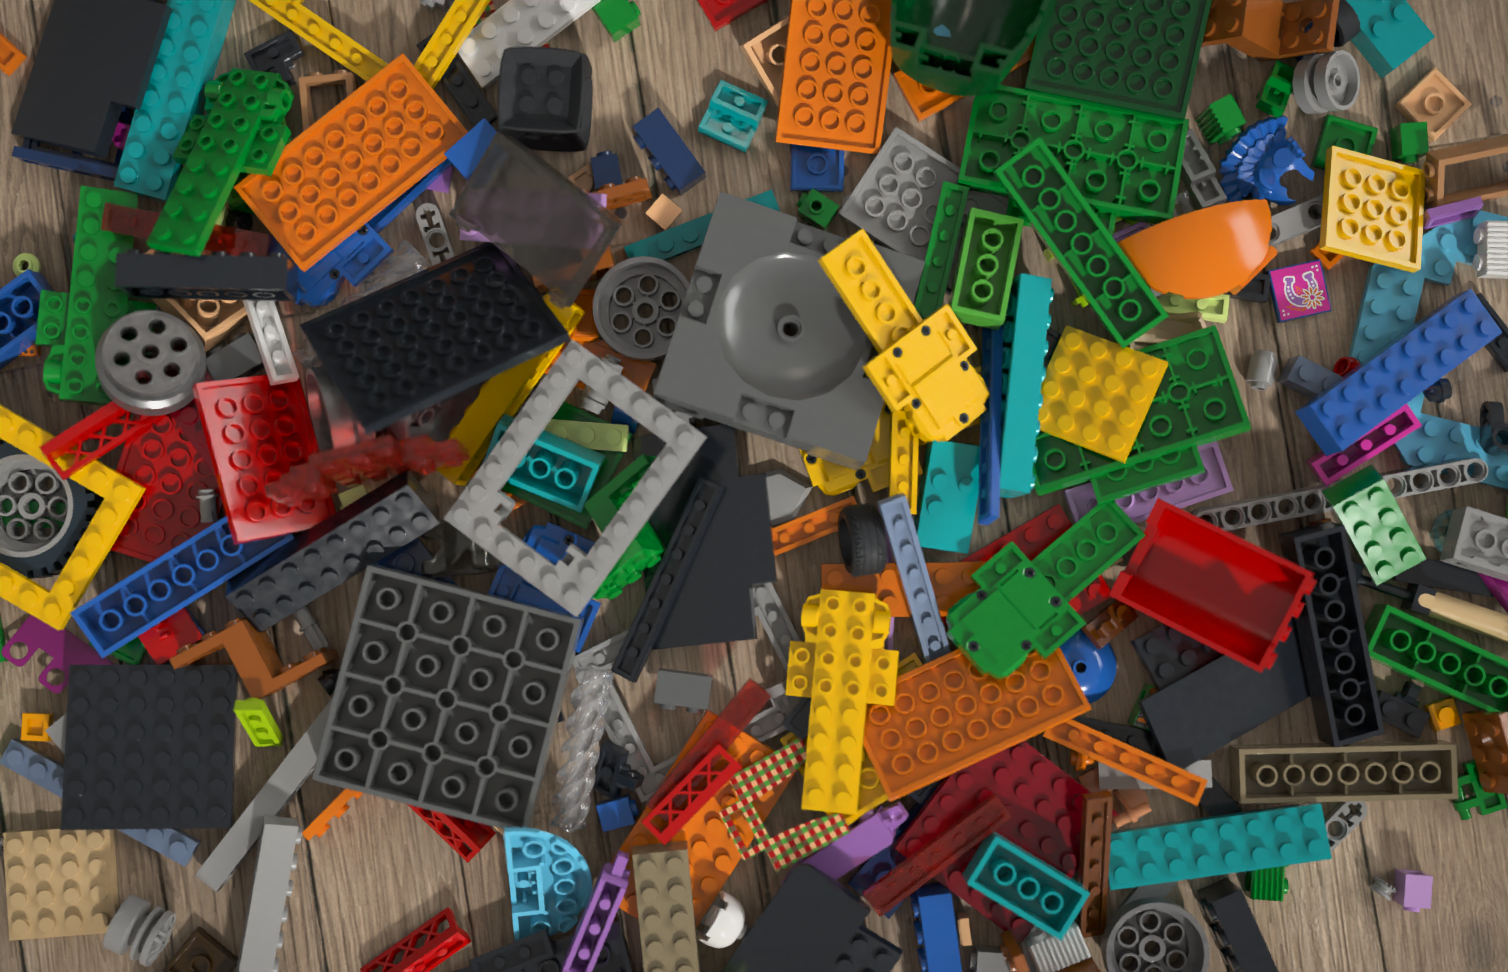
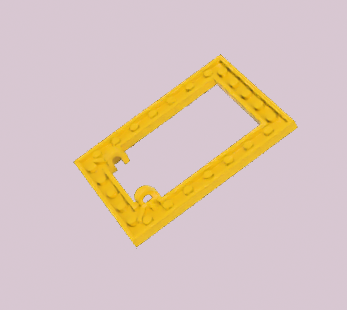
[248,0,491,90]
[0,404,146,630]

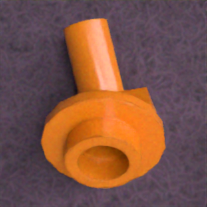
[1069,749,1097,772]

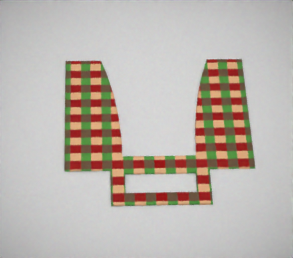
[719,738,851,872]

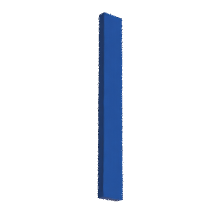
[978,324,1003,525]

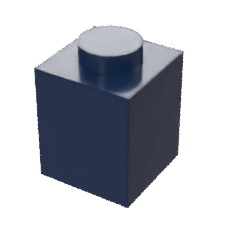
[591,151,623,191]

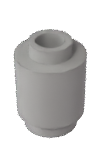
[1246,350,1278,391]

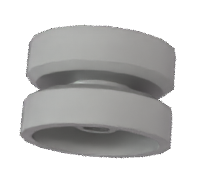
[1292,50,1360,115]

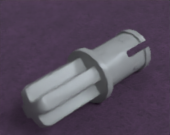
[292,605,329,651]

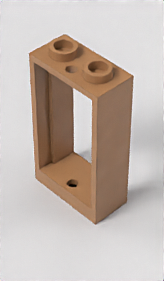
[298,70,359,132]
[1423,135,1508,208]

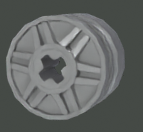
[103,894,176,967]

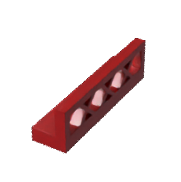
[39,401,159,481]
[641,743,743,845]
[407,804,496,863]
[360,907,471,972]

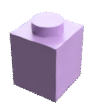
[1393,869,1433,912]

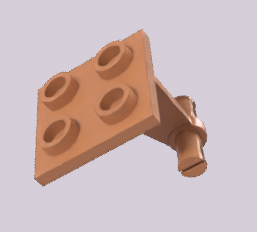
[1078,766,1152,828]

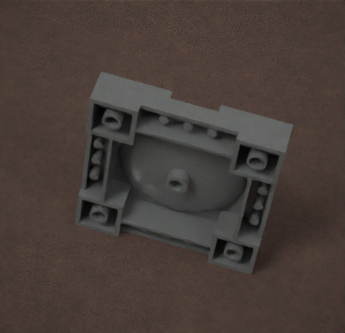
[653,191,925,471]

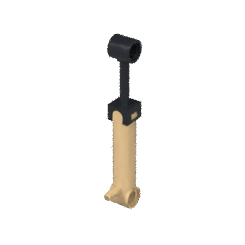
[1352,562,1508,644]

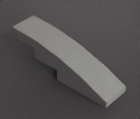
[1180,129,1227,210]
[1098,759,1212,789]

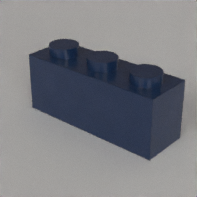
[632,108,706,196]

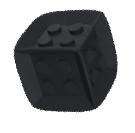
[497,46,593,152]

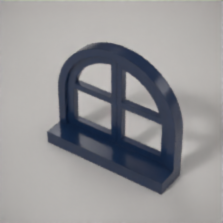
[12,106,134,181]

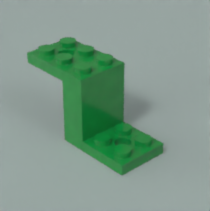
[584,454,666,600]

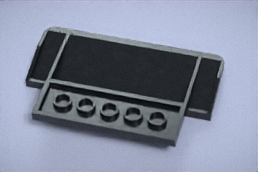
[1130,616,1310,769]
[721,863,903,972]

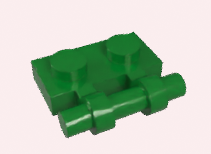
[1452,759,1508,820]

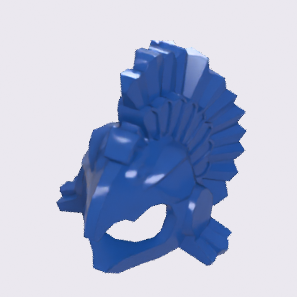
[1219,115,1315,205]

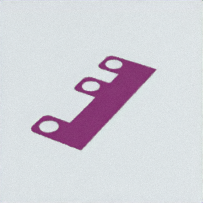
[1,615,115,693]

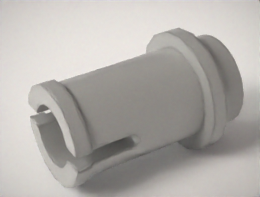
[196,488,218,522]

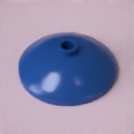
[1060,628,1117,704]

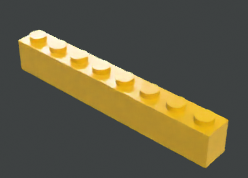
[430,289,586,486]

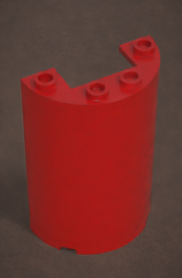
[1109,498,1317,673]

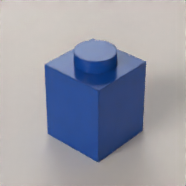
[596,793,639,832]

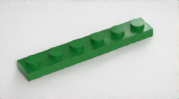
[914,181,970,320]

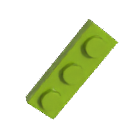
[234,698,284,747]

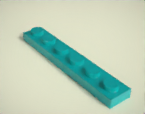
[624,189,781,261]

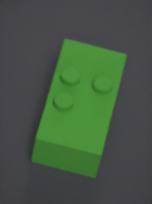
[948,207,1024,330]

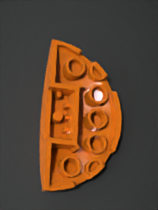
[1117,199,1272,299]

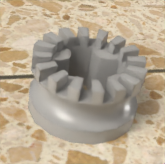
[1368,875,1397,901]

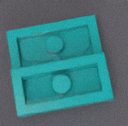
[698,80,769,153]

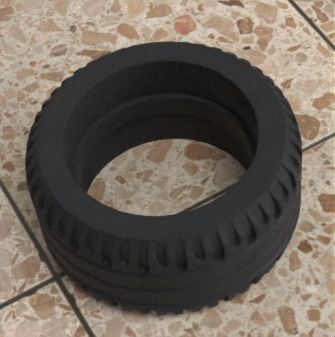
[838,503,887,577]

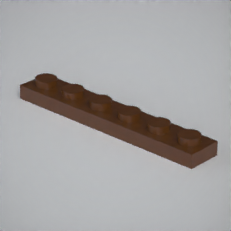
[1076,790,1113,938]

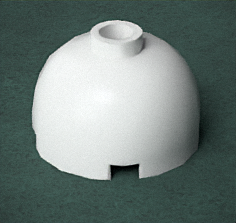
[696,891,747,948]

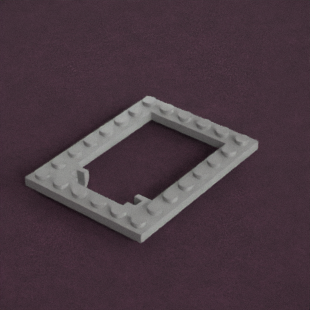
[444,339,707,617]
[573,583,802,803]

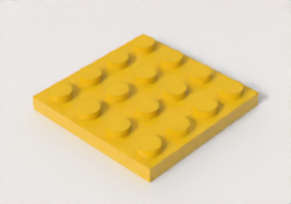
[1319,146,1425,273]
[1038,325,1168,463]

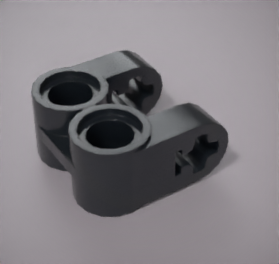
[1480,401,1508,456]

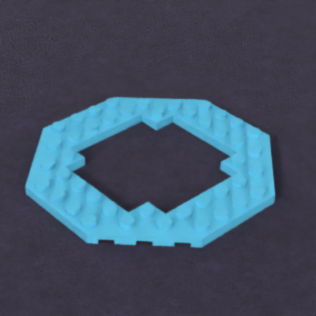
[1348,210,1508,490]

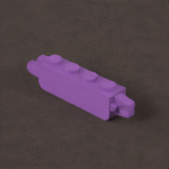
[781,802,909,886]
[561,850,630,972]

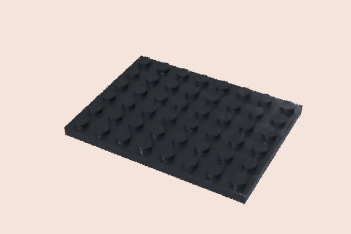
[300,242,570,436]

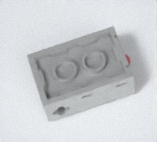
[1440,506,1508,582]

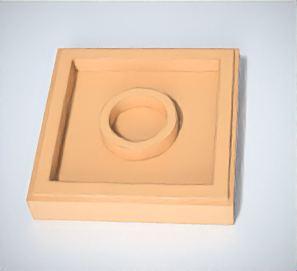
[1394,67,1472,143]

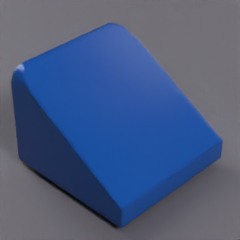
[611,406,640,434]

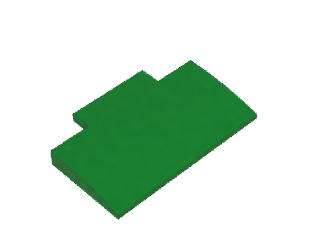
[957,85,1189,237]
[1032,325,1251,505]

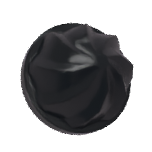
[226,210,253,234]
[1423,378,1452,403]
[317,669,340,696]

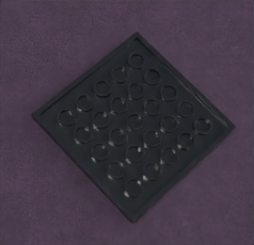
[61,664,239,830]

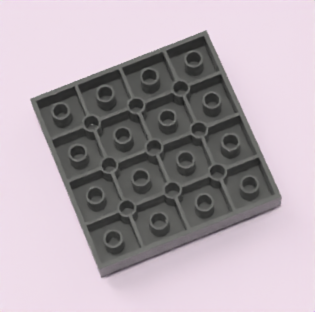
[312,564,584,829]

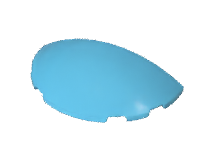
[504,827,592,941]

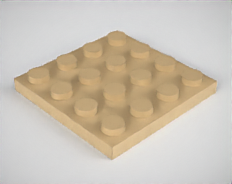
[2,827,119,941]

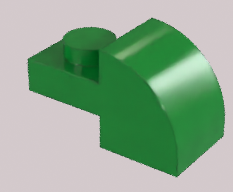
[1255,60,1295,118]

